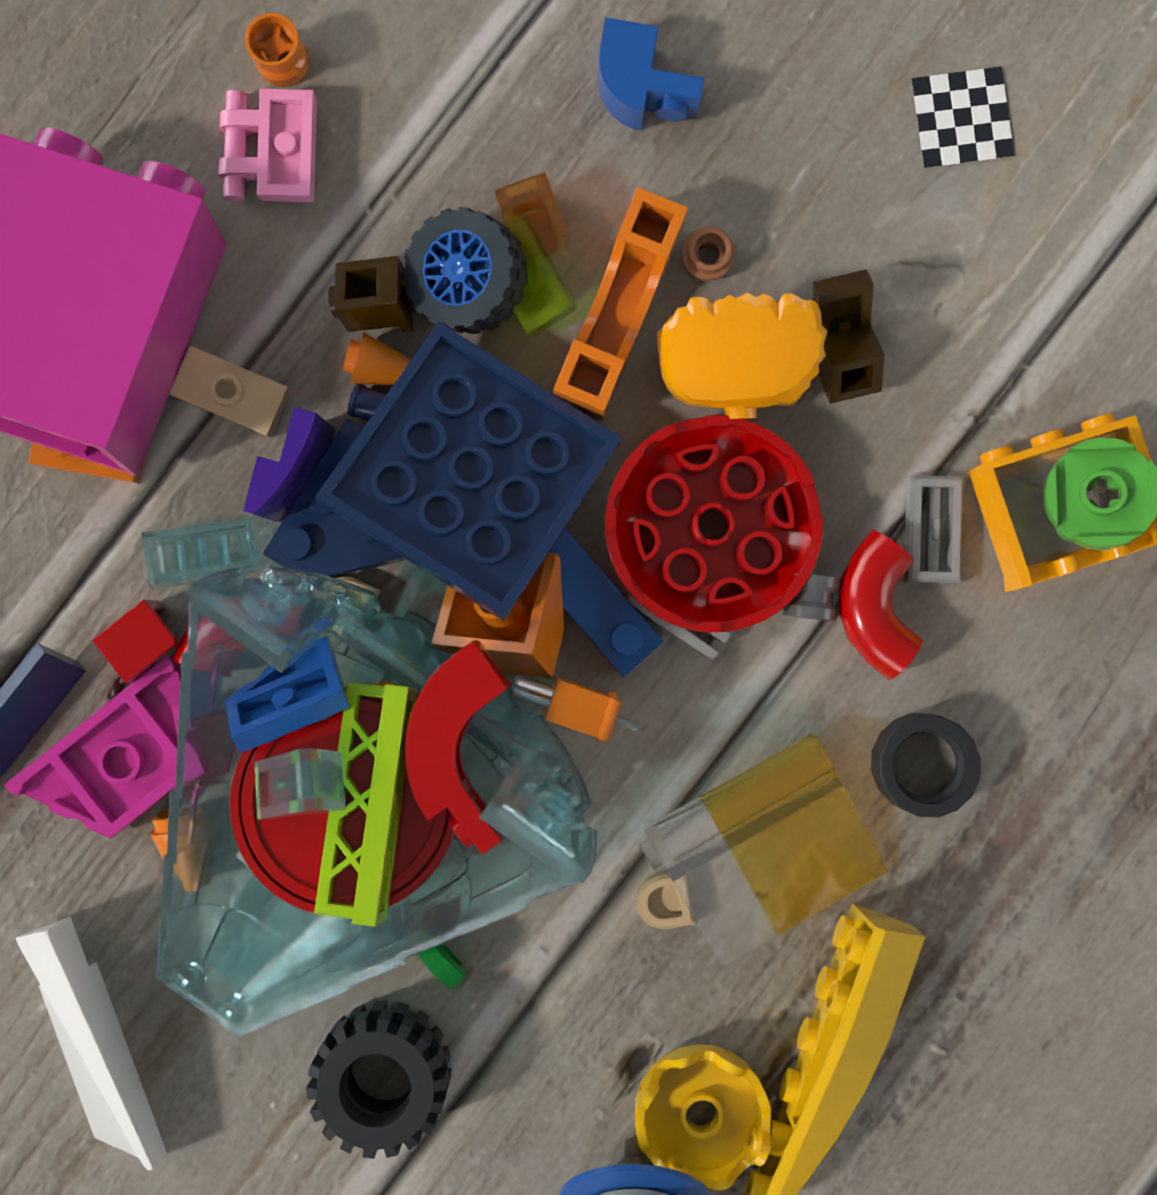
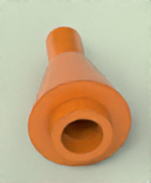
[343,332,411,385]

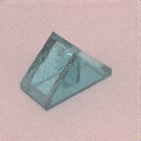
[254,748,346,820]

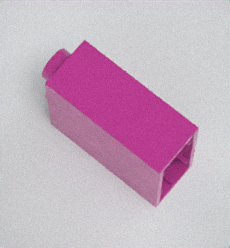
[0,127,226,477]

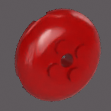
[605,415,823,633]

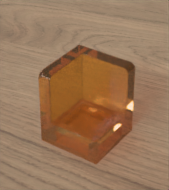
[494,172,568,262]

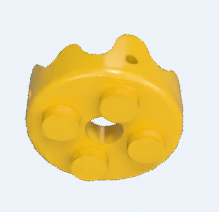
[634,1044,771,1190]

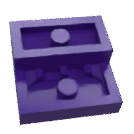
[243,407,336,523]

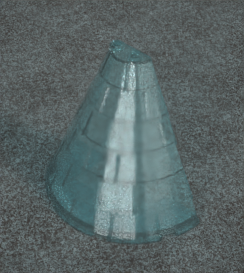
[156,566,598,1038]

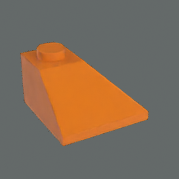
[431,553,564,679]

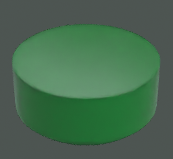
[416,937,468,990]

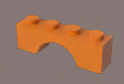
[553,187,688,421]

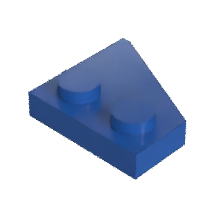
[225,626,350,753]

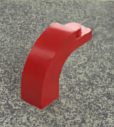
[405,640,512,855]

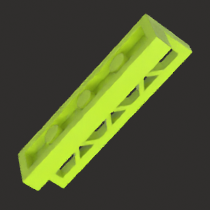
[314,682,418,927]

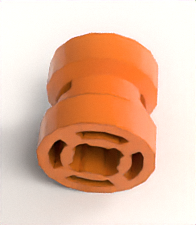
[245,12,309,87]

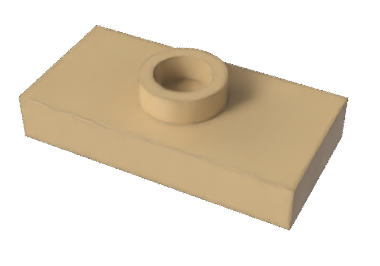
[170,346,291,438]

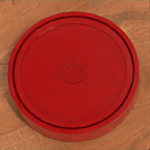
[230,686,455,917]

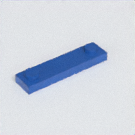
[549,528,664,677]

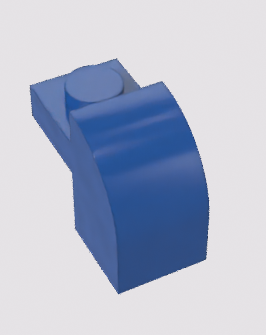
[598,17,704,131]

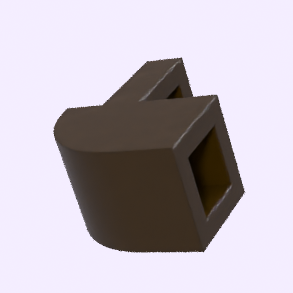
[812,269,885,404]

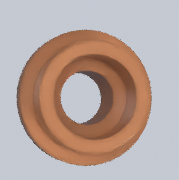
[682,226,735,281]

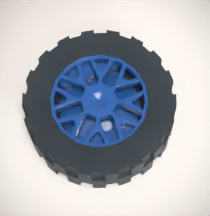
[402,207,528,334]

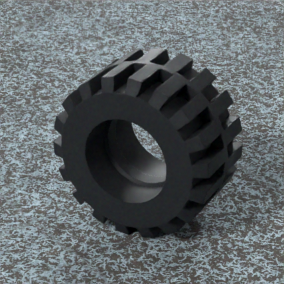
[306,1000,452,1159]

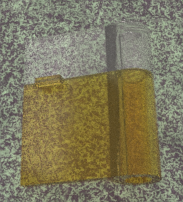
[639,733,888,967]

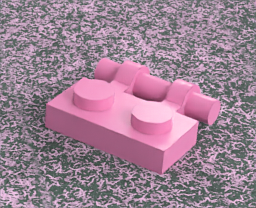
[218,89,317,202]

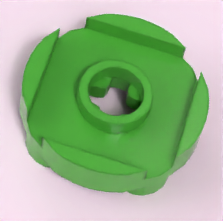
[1043,437,1157,550]

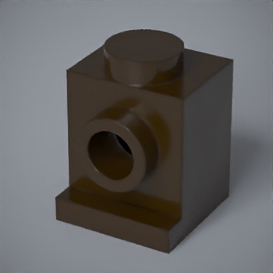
[328,256,413,332]

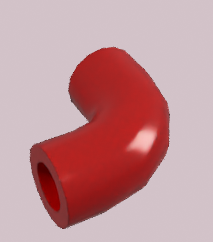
[838,530,923,680]

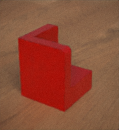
[92,600,178,683]

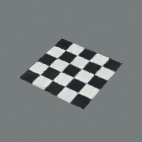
[911,66,1014,168]

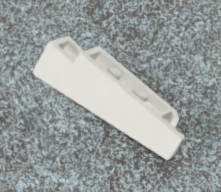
[16,917,167,1171]

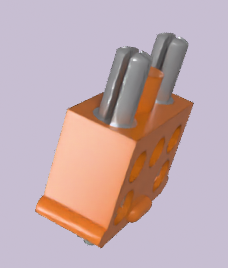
[512,675,639,742]

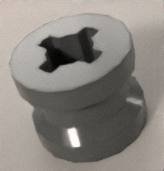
[783,573,841,622]

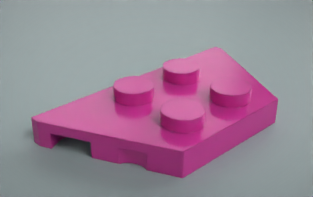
[4,655,200,839]

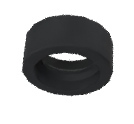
[871,713,981,818]

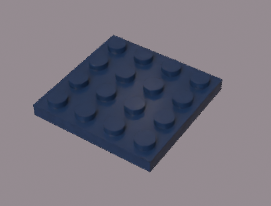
[315,321,622,621]

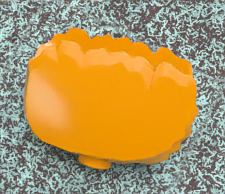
[657,292,827,419]

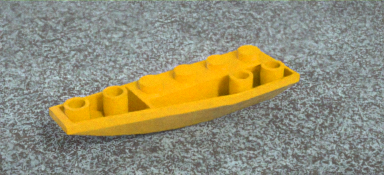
[743,903,925,1195]

